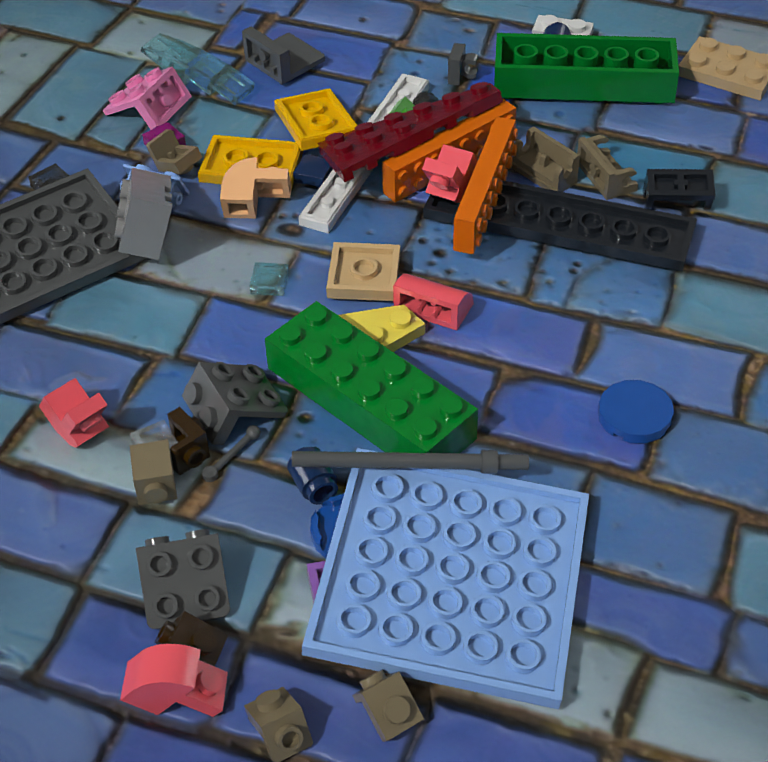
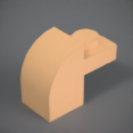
[220,157,291,219]

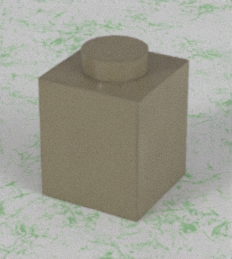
[129,439,177,505]

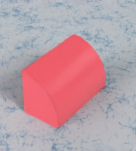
[393,273,473,331]

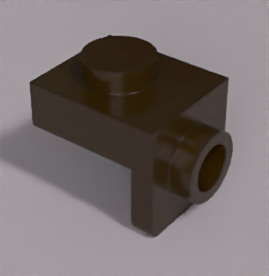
[167,407,210,475]
[155,611,228,666]

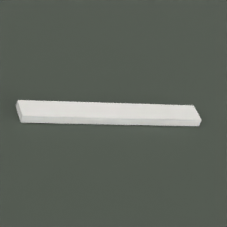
[299,74,429,234]

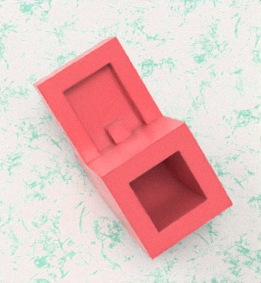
[422,144,478,203]
[39,378,109,447]
[120,644,228,717]

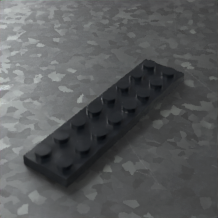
[423,181,697,272]

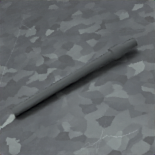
[292,450,529,474]

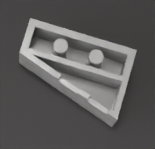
[114,168,173,260]

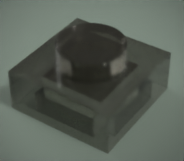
[28,163,69,190]

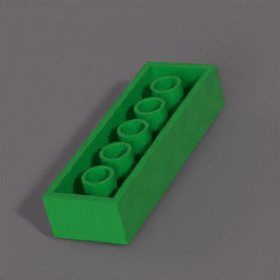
[494,33,679,104]
[265,301,478,453]

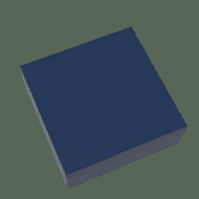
[293,154,333,187]

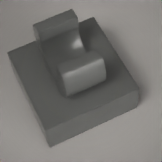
[448,43,478,86]

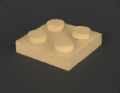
[326,242,401,301]

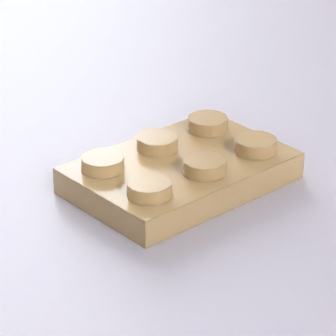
[679,36,768,101]

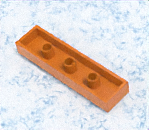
[382,99,517,203]
[453,117,518,255]

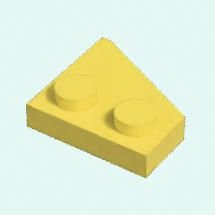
[338,305,425,352]

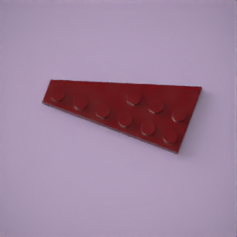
[318,82,503,182]

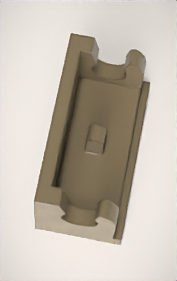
[511,126,580,192]
[577,134,638,200]

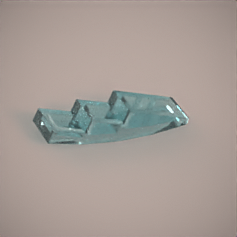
[140,33,255,105]

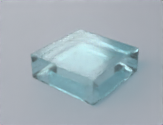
[249,262,289,296]

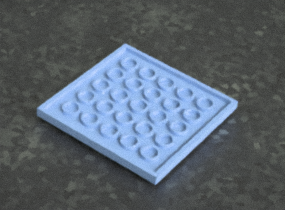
[302,448,589,710]

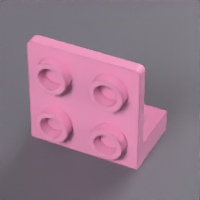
[102,66,192,130]

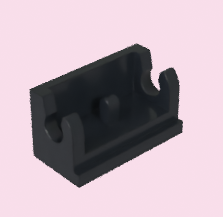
[643,169,716,210]

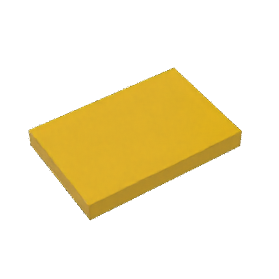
[274,88,357,151]
[198,135,304,189]

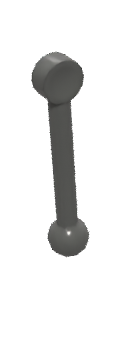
[202,425,261,482]

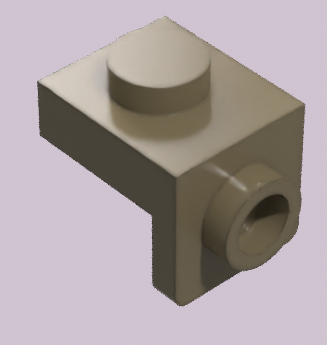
[146,129,203,175]
[352,669,424,742]
[244,687,313,762]

